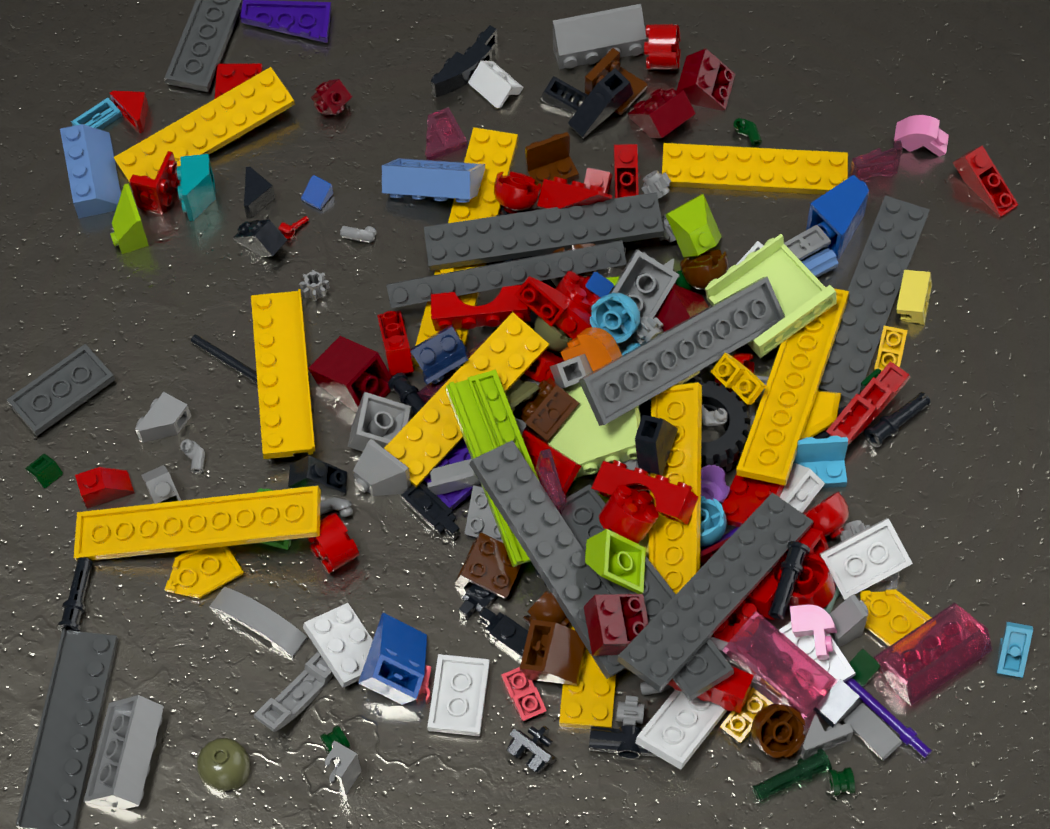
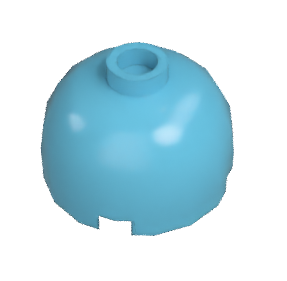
[590,293,640,344]
[700,496,727,547]

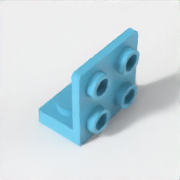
[794,436,848,488]

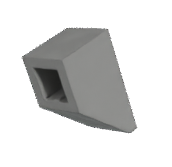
[550,354,593,388]
[135,392,191,442]
[141,465,181,504]
[829,594,868,648]

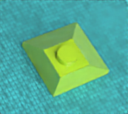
[110,183,149,254]
[665,194,722,257]
[585,529,646,594]

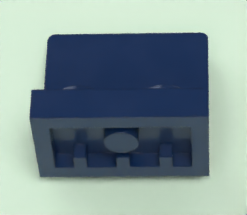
[410,325,469,385]

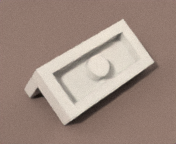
[468,60,524,108]
[780,463,825,513]

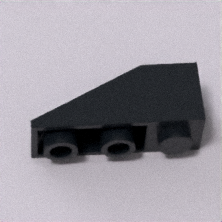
[568,68,634,138]

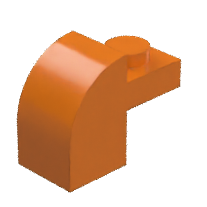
[561,327,622,371]

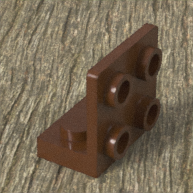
[585,48,647,115]
[525,132,579,192]
[519,377,579,441]
[454,532,522,598]

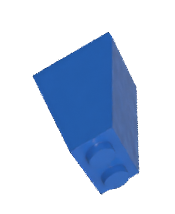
[806,175,869,260]

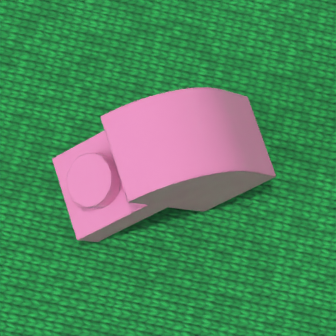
[894,115,949,157]
[790,605,837,660]

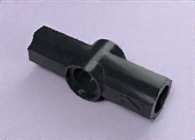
[589,725,658,759]

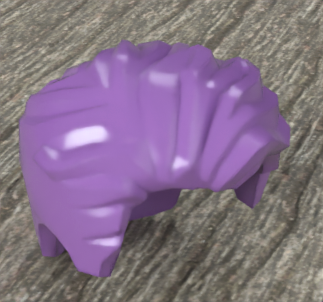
[701,465,730,503]

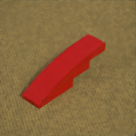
[826,361,911,445]

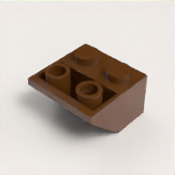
[520,620,586,686]

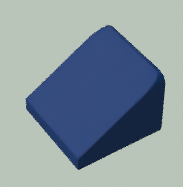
[301,175,333,210]
[585,272,614,298]

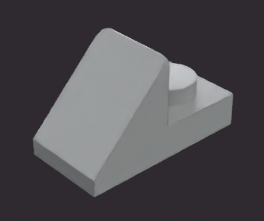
[801,714,853,759]

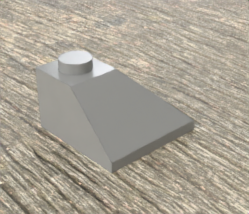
[348,392,411,451]
[353,439,411,496]

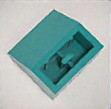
[177,154,216,221]

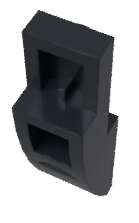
[431,25,498,97]

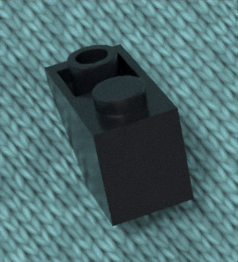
[233,219,287,257]
[635,415,678,476]
[288,455,347,495]

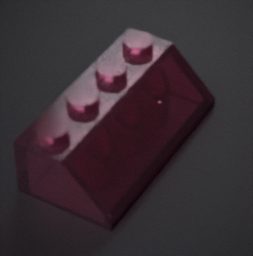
[873,603,992,706]
[722,611,837,719]

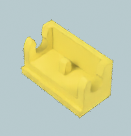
[896,270,932,325]

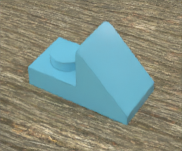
[997,622,1033,678]

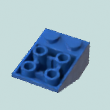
[358,613,427,705]

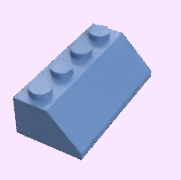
[60,124,121,218]
[382,158,485,202]

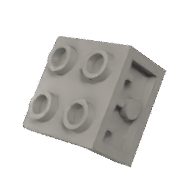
[465,485,503,543]

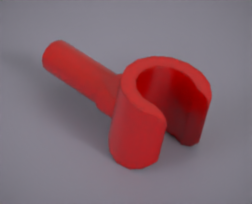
[278,216,309,240]

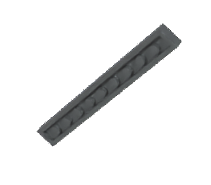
[386,240,627,308]

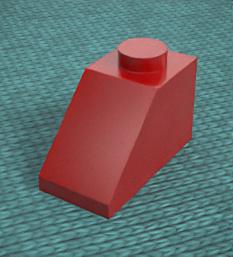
[75,467,134,509]

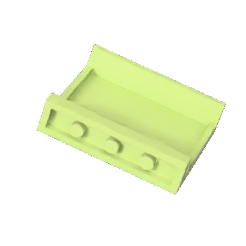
[705,234,837,358]
[548,382,641,481]

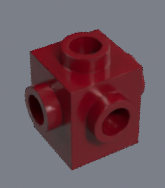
[311,79,352,115]

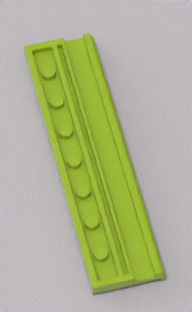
[446,370,539,567]

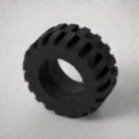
[684,380,751,473]

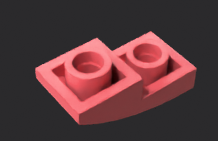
[501,667,547,722]

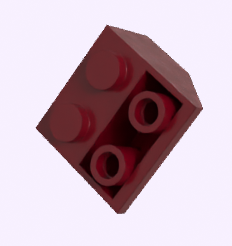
[677,48,735,111]
[627,88,696,138]
[584,594,648,656]

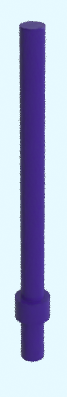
[844,678,932,758]

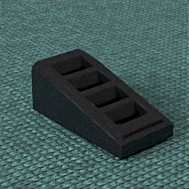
[540,76,588,114]

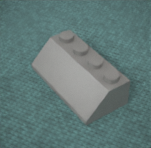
[553,4,647,70]
[610,249,679,353]
[83,695,164,809]

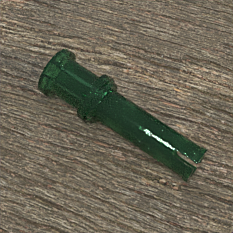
[752,748,832,802]

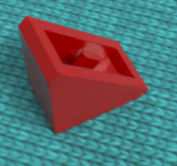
[110,91,149,134]

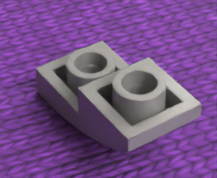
[843,703,902,761]

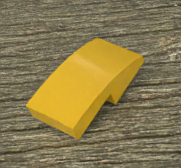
[874,326,908,372]
[710,353,766,405]
[720,688,774,744]

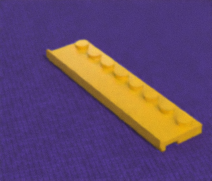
[251,289,315,459]

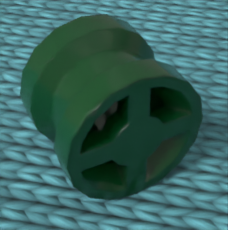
[319,725,351,754]
[828,767,855,797]

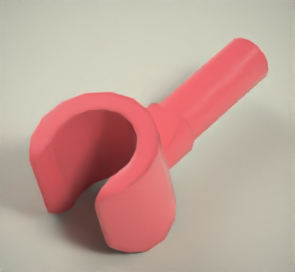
[416,665,432,704]

